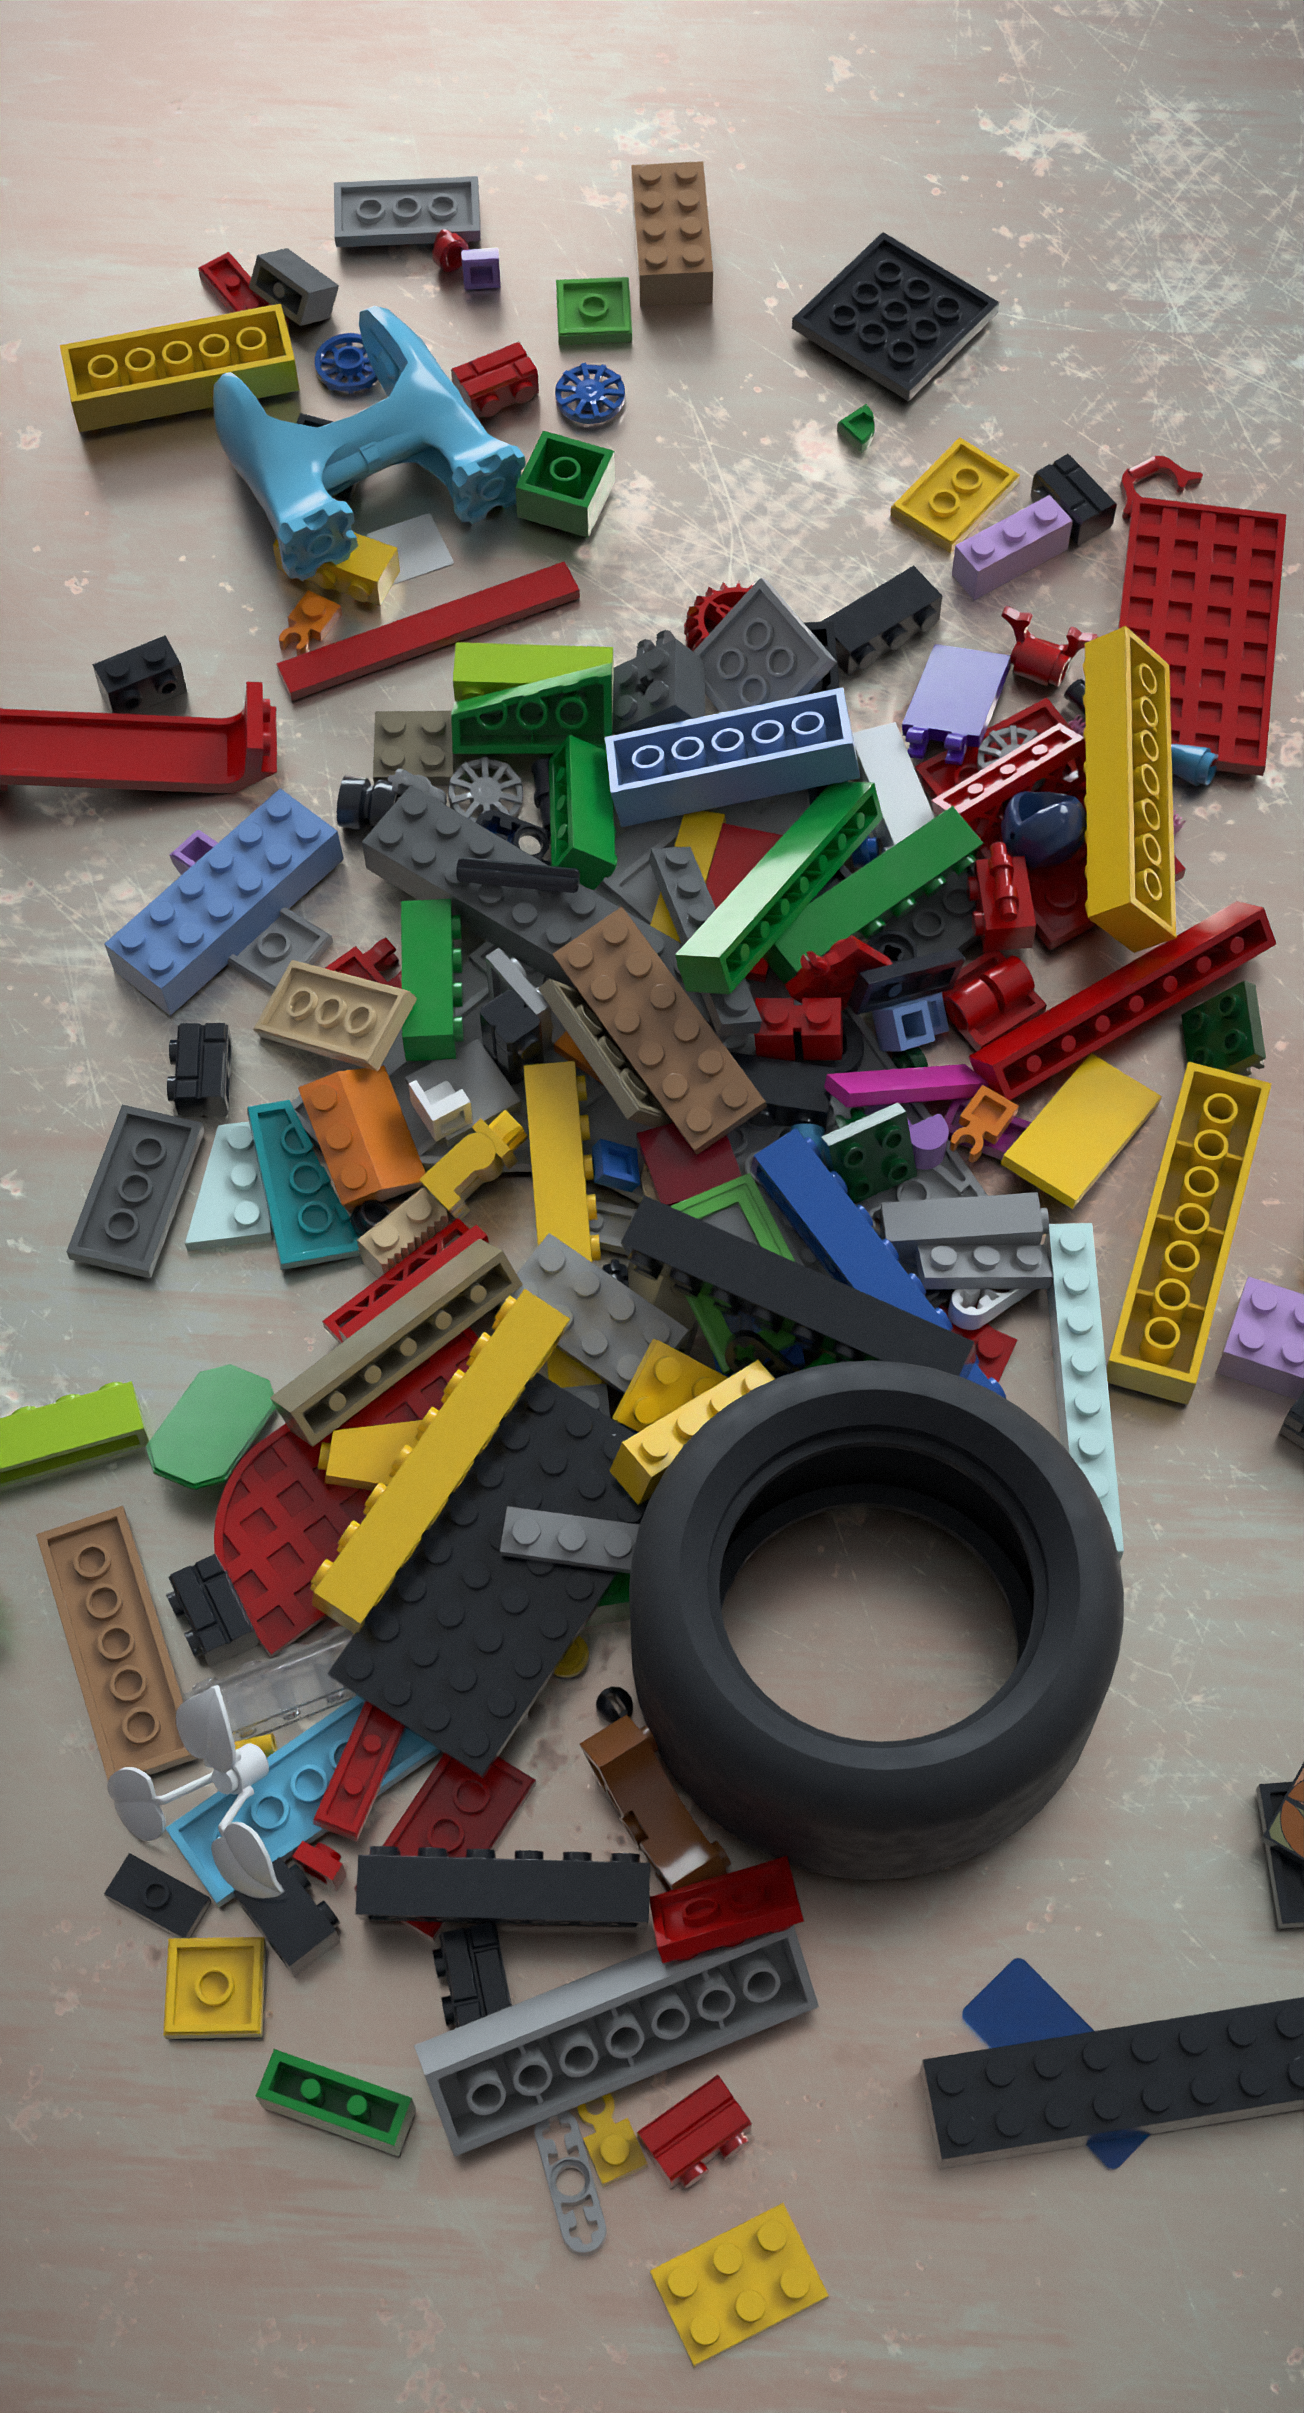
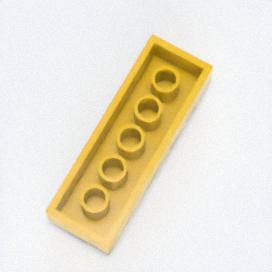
[59,304,300,432]

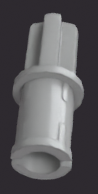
[388,769,447,805]

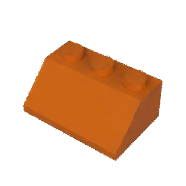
[298,1065,426,1214]

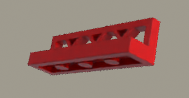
[931,723,1086,843]
[322,1218,489,1344]

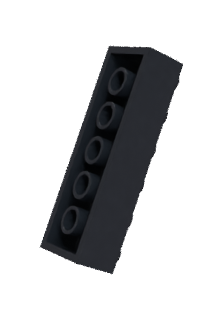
[355,1846,650,1928]

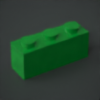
[255,2049,416,2157]

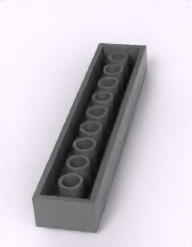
[362,785,751,1043]

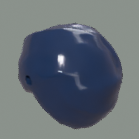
[1001,791,1087,870]

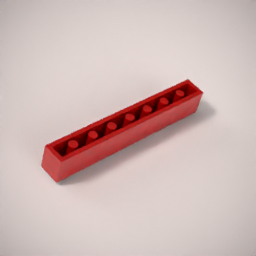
[968,901,1277,1100]

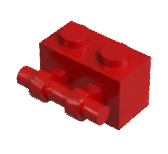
[966,842,1036,952]

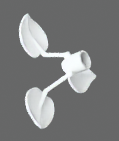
[107,1685,285,1898]

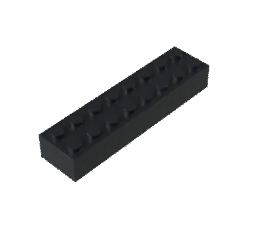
[621,1195,976,1379]
[920,1997,1304,2170]

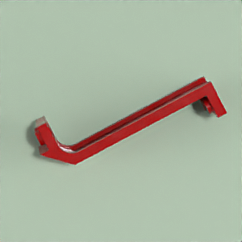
[0,681,277,794]

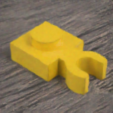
[577,2093,648,2187]

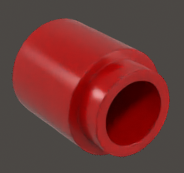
[1011,636,1071,687]

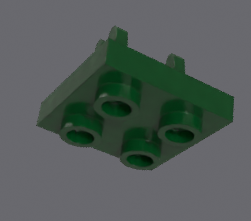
[1181,980,1266,1075]
[821,1102,917,1204]

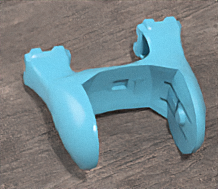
[213,306,526,581]

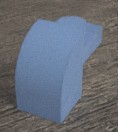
[872,992,949,1051]

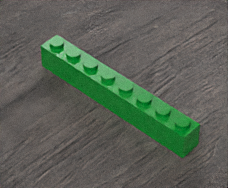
[675,782,883,994]

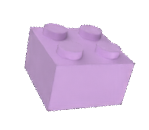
[1216,1276,1304,1400]

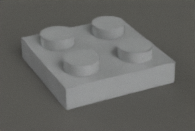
[486,948,554,1054]

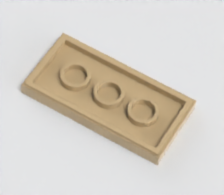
[253,960,417,1071]

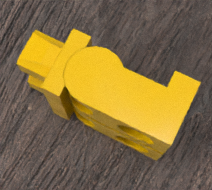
[419,1110,529,1220]

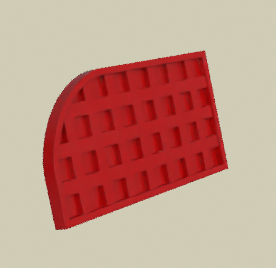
[1118,496,1287,776]
[214,1326,479,1658]

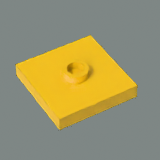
[163,1937,266,2039]

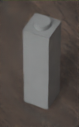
[879,1192,1049,1260]

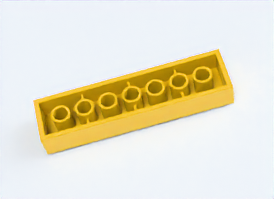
[1083,626,1176,953]
[1106,1062,1272,1405]
[310,1288,570,1634]

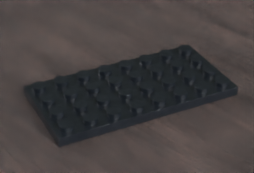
[327,1372,651,1779]

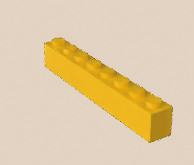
[524,1061,608,1388]

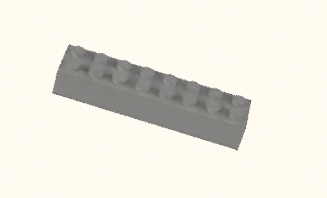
[414,1925,819,2157]

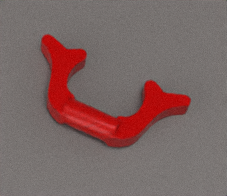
[1120,455,1203,519]
[1001,606,1098,660]

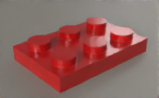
[649,1856,804,1964]

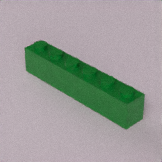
[763,806,983,984]

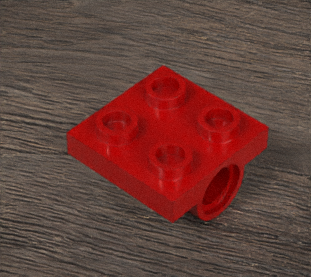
[942,951,1047,1051]

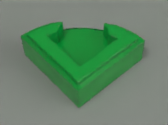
[837,404,875,454]

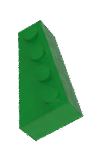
[451,663,613,754]

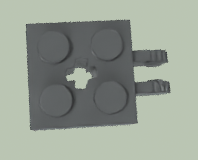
[612,629,705,735]

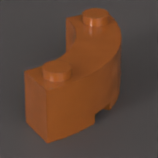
[579,1714,731,1892]

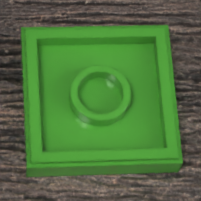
[556,277,632,345]

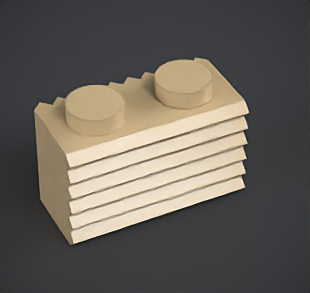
[356,1188,450,1278]

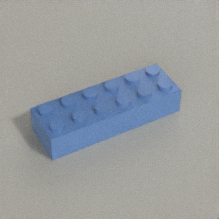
[605,687,860,827]
[104,788,344,1016]

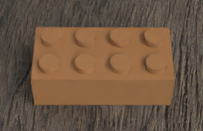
[631,161,713,306]

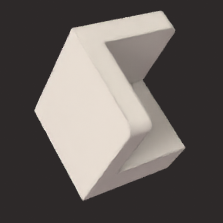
[408,1080,473,1141]

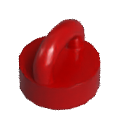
[432,229,469,272]

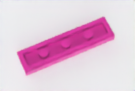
[824,1064,988,1108]

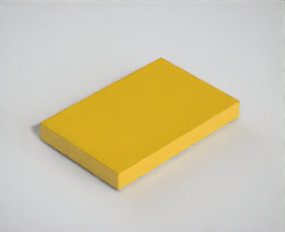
[890,437,1020,554]

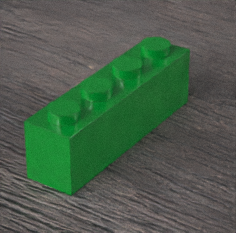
[549,734,618,890]
[401,899,464,1061]

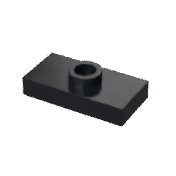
[104,1853,211,1938]

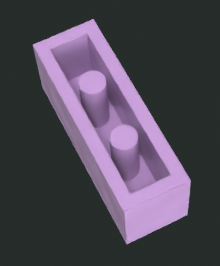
[952,495,1073,600]

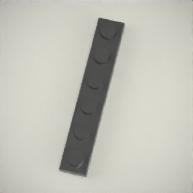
[649,847,762,1036]

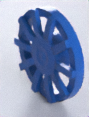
[314,333,378,394]
[555,362,625,424]

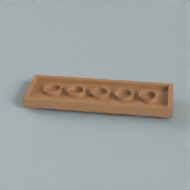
[553,906,767,1156]
[36,1506,197,1780]

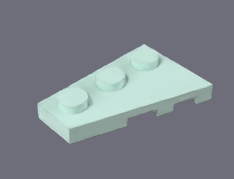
[185,1121,273,1251]

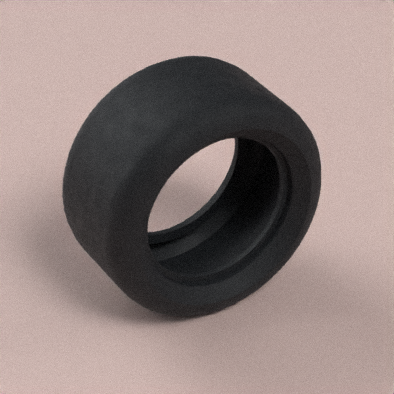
[629,1360,1124,1880]

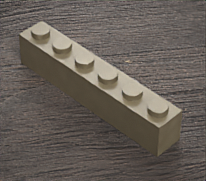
[270,1239,523,1447]

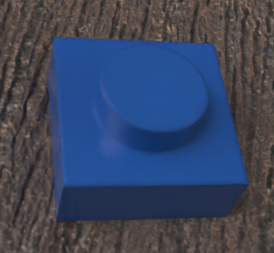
[592,1138,640,1193]

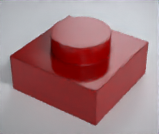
[292,1840,347,1892]

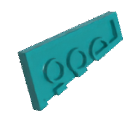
[247,1100,361,1270]

